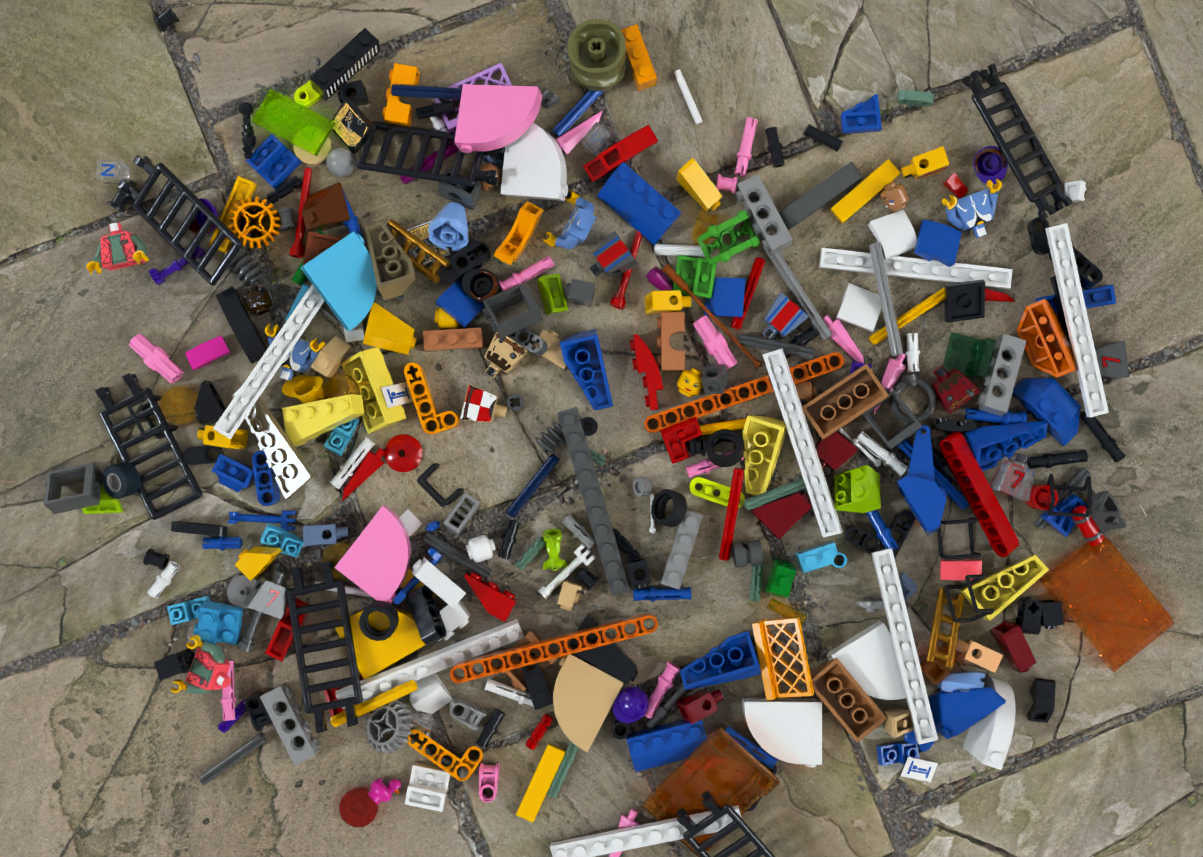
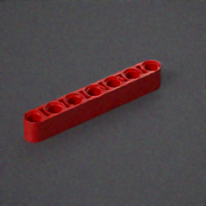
[939,432,1019,557]

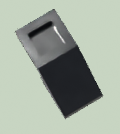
[1027,678,1056,723]

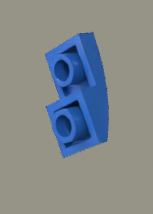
[876,741,920,766]

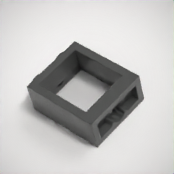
[482,282,543,339]
[862,387,922,449]
[43,463,102,514]

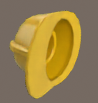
[282,375,324,404]

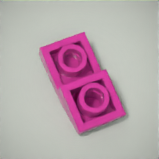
[185,335,230,371]

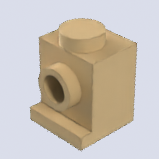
[557,580,582,611]

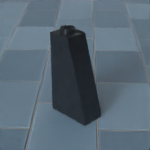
[569,613,638,685]

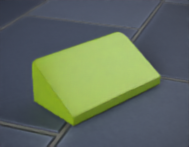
[537,273,568,315]

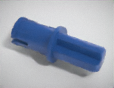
[202,537,243,551]

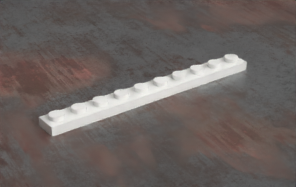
[1045,223,1109,417]
[819,248,1013,289]
[213,284,324,439]
[763,348,843,538]
[871,548,938,744]
[335,619,524,710]
[550,805,742,857]

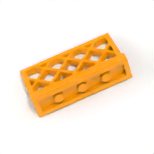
[752,617,814,700]

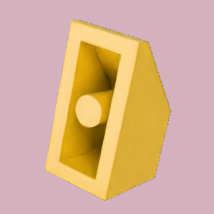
[235,546,282,581]

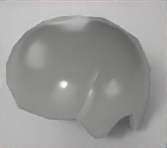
[326,147,357,177]

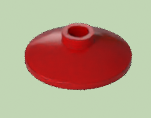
[384,434,423,472]

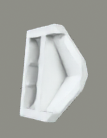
[409,673,453,714]

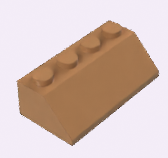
[802,364,889,439]
[810,657,887,743]

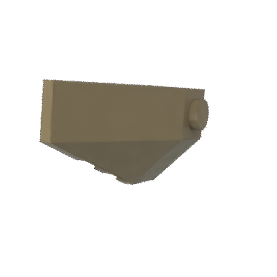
[364,222,416,300]

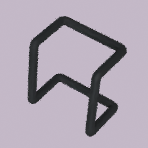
[128,395,178,439]
[417,463,464,507]
[1047,474,1093,517]
[937,517,981,560]
[944,575,994,622]

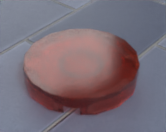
[339,787,378,827]

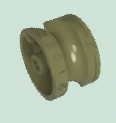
[567,19,627,91]

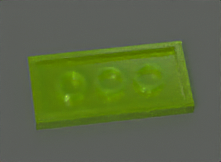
[252,88,336,157]

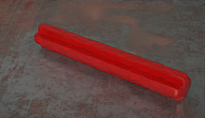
[731,257,765,330]

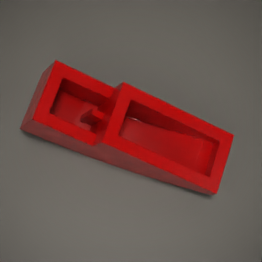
[265,597,310,662]

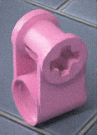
[479,763,500,803]

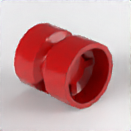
[1023,484,1058,510]

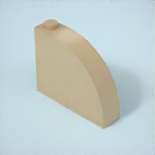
[553,654,624,752]

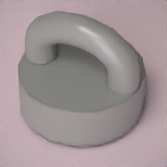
[633,477,652,497]

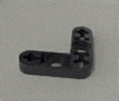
[844,510,915,559]

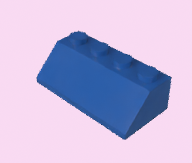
[597,162,681,246]
[626,719,710,772]

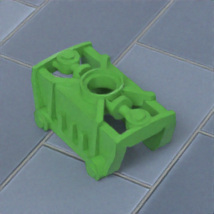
[697,210,760,264]

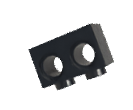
[154,648,195,681]

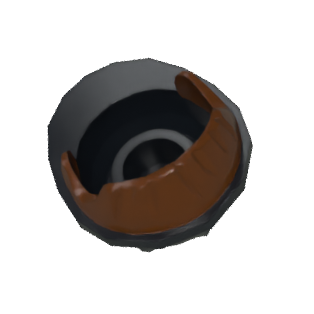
[462,268,500,302]

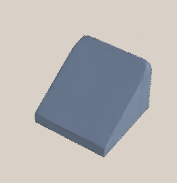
[899,572,917,600]

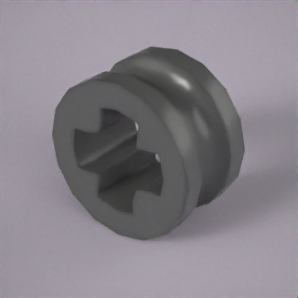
[507,394,524,411]

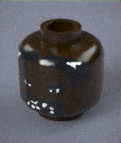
[243,286,272,316]

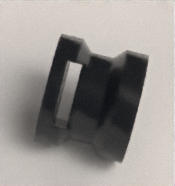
[581,417,598,436]
[689,437,706,456]

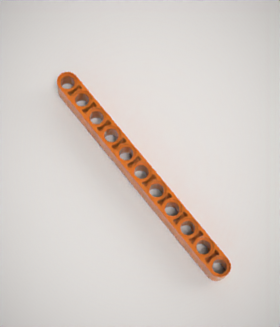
[644,352,844,433]
[450,613,658,683]

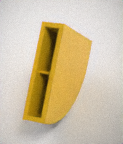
[335,607,426,679]

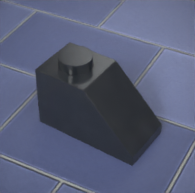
[194,380,227,425]

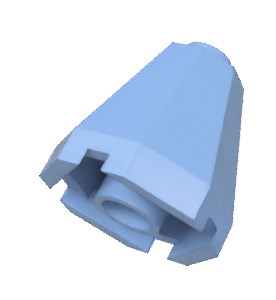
[428,202,469,251]
[937,671,985,693]

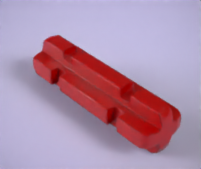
[526,714,553,750]

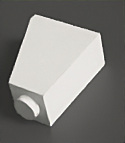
[412,557,466,608]

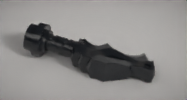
[239,102,256,159]

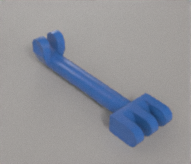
[228,510,296,530]
[393,548,443,604]

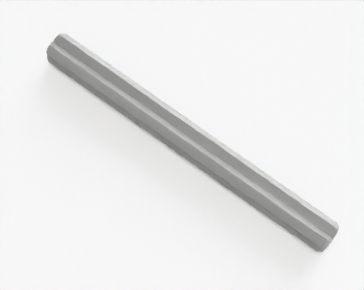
[869,243,903,356]
[765,251,832,340]

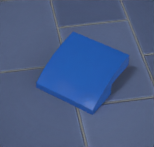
[245,134,302,189]
[914,220,962,267]
[704,278,745,318]
[435,280,485,328]

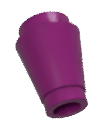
[645,266,673,291]

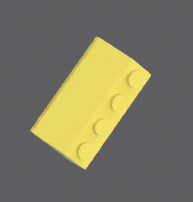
[341,347,406,434]

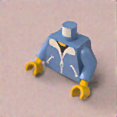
[942,179,1002,239]
[543,190,596,249]
[264,324,325,381]

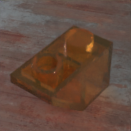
[920,642,959,686]

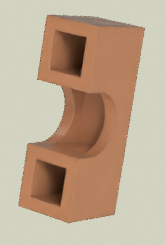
[657,312,685,371]
[423,328,484,352]

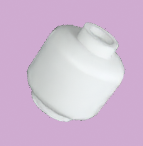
[466,535,496,562]

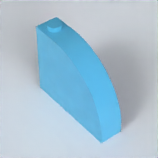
[301,231,377,332]

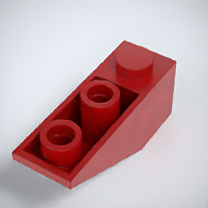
[464,571,518,622]

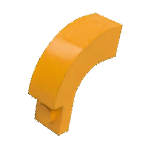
[494,201,544,265]

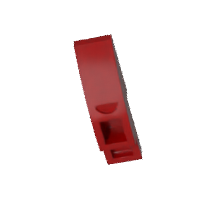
[583,125,659,183]
[630,334,663,411]

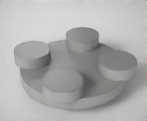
[227,574,259,609]

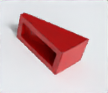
[943,172,969,199]

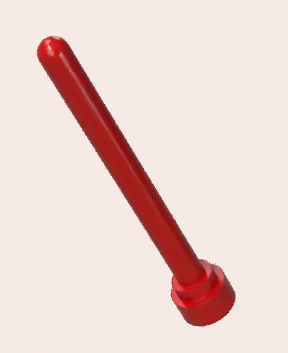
[289,167,312,258]
[610,230,642,310]

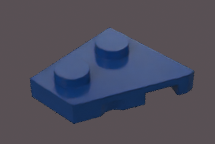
[840,94,882,134]

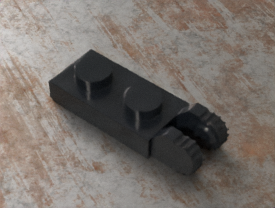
[519,652,553,710]

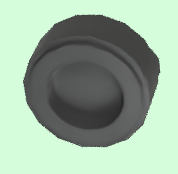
[541,88,560,108]

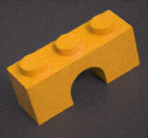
[621,24,657,91]
[382,63,420,126]

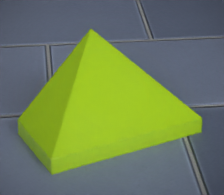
[81,484,123,514]

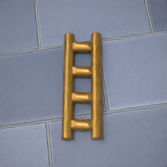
[387,219,450,284]
[926,588,965,670]

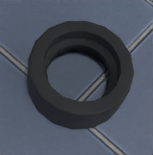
[706,429,744,467]
[651,489,687,528]
[359,601,399,641]

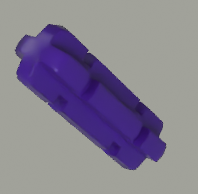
[218,699,247,733]

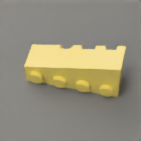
[282,394,365,446]
[959,555,1049,621]

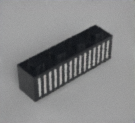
[309,28,380,101]

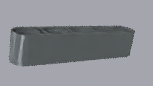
[779,162,863,230]

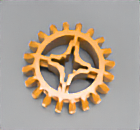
[227,196,281,249]

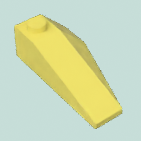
[742,415,787,496]

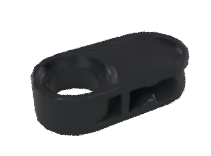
[1027,217,1050,255]
[183,445,224,465]

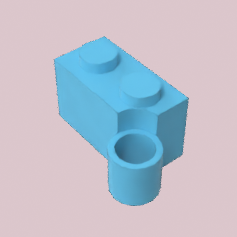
[794,541,847,573]

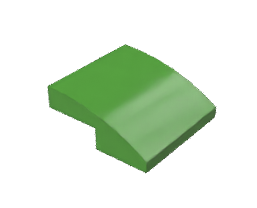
[672,255,717,299]

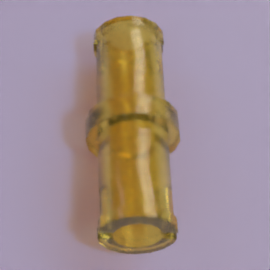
[767,597,807,625]

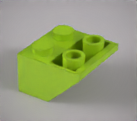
[834,465,881,513]

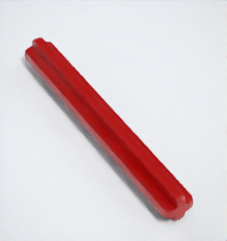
[719,468,744,561]

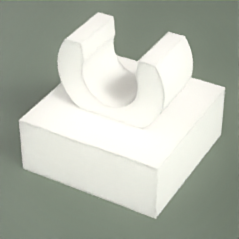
[1063,180,1087,202]

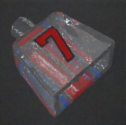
[989,453,1035,502]

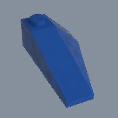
[559,329,613,411]
[965,421,1048,472]
[680,631,761,690]
[928,687,1006,739]

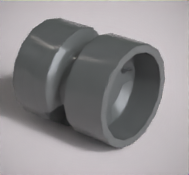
[732,540,763,567]

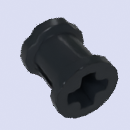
[153,6,180,32]
[108,187,133,213]
[143,548,170,570]
[574,565,599,591]

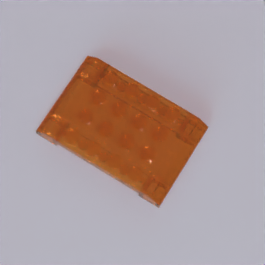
[1039,536,1174,672]
[642,727,779,857]

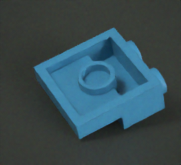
[193,600,243,645]

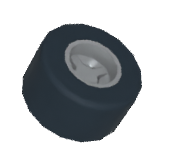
[102,462,141,499]

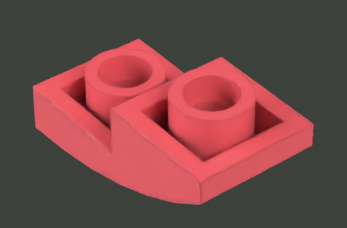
[940,559,982,580]

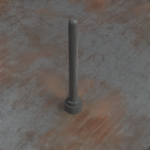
[237,562,280,652]

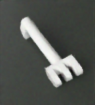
[539,543,596,599]

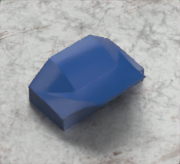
[212,454,254,492]

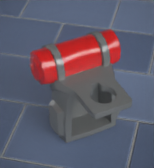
[1070,491,1127,546]

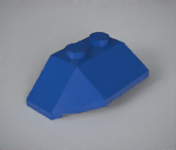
[1012,378,1081,446]

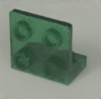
[943,333,995,379]

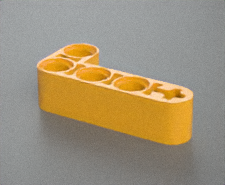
[404,362,460,435]
[407,729,483,781]

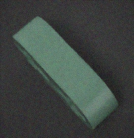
[897,90,934,107]

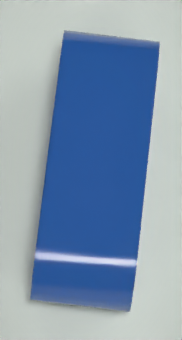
[252,451,280,506]

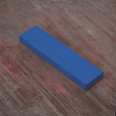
[1036,285,1116,314]

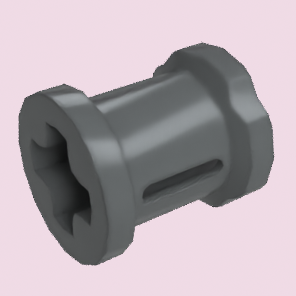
[276,207,297,231]

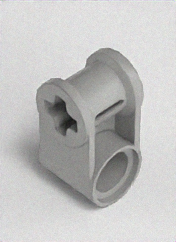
[449,697,487,730]

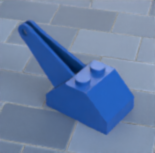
[897,425,947,536]

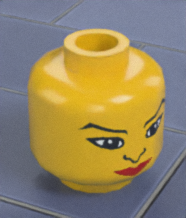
[677,368,703,398]

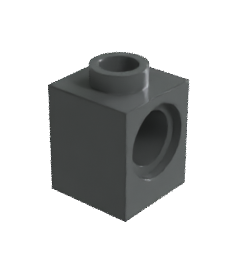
[701,364,729,394]

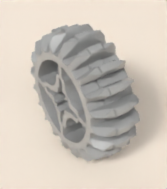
[364,700,414,753]

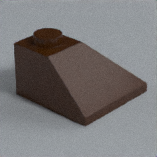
[302,182,351,232]

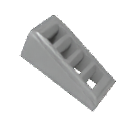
[443,492,481,536]

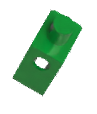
[764,558,796,599]

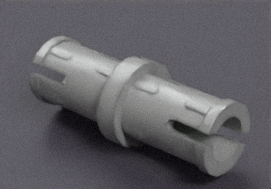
[561,514,596,549]

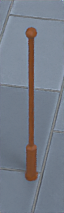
[662,263,761,368]

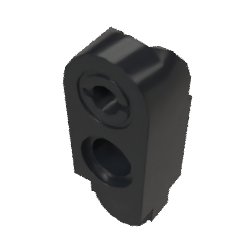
[438,241,491,284]

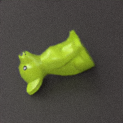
[542,529,567,571]

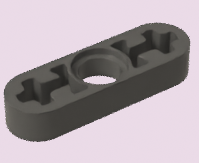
[508,328,548,356]

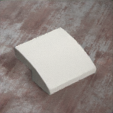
[868,210,917,260]
[836,283,882,332]
[405,762,451,812]

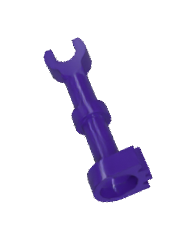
[148,246,205,285]

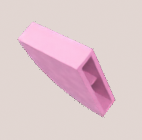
[454,84,542,153]
[335,505,411,604]

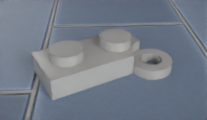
[856,599,885,612]

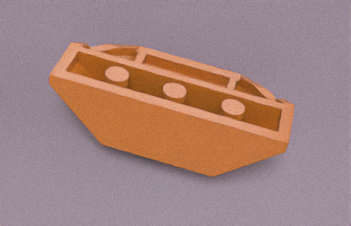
[1017,299,1076,378]

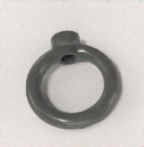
[890,373,937,423]

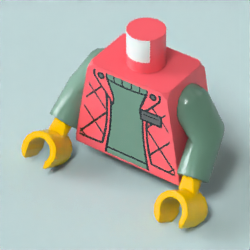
[86,223,149,274]
[170,635,231,694]

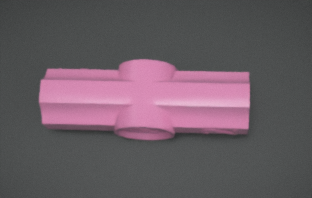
[692,315,738,370]
[129,333,184,384]

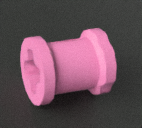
[716,174,737,194]

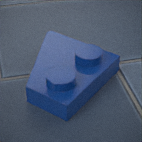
[1041,494,1088,537]

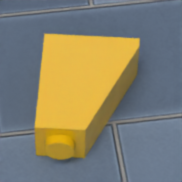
[676,158,722,213]
[363,302,416,355]

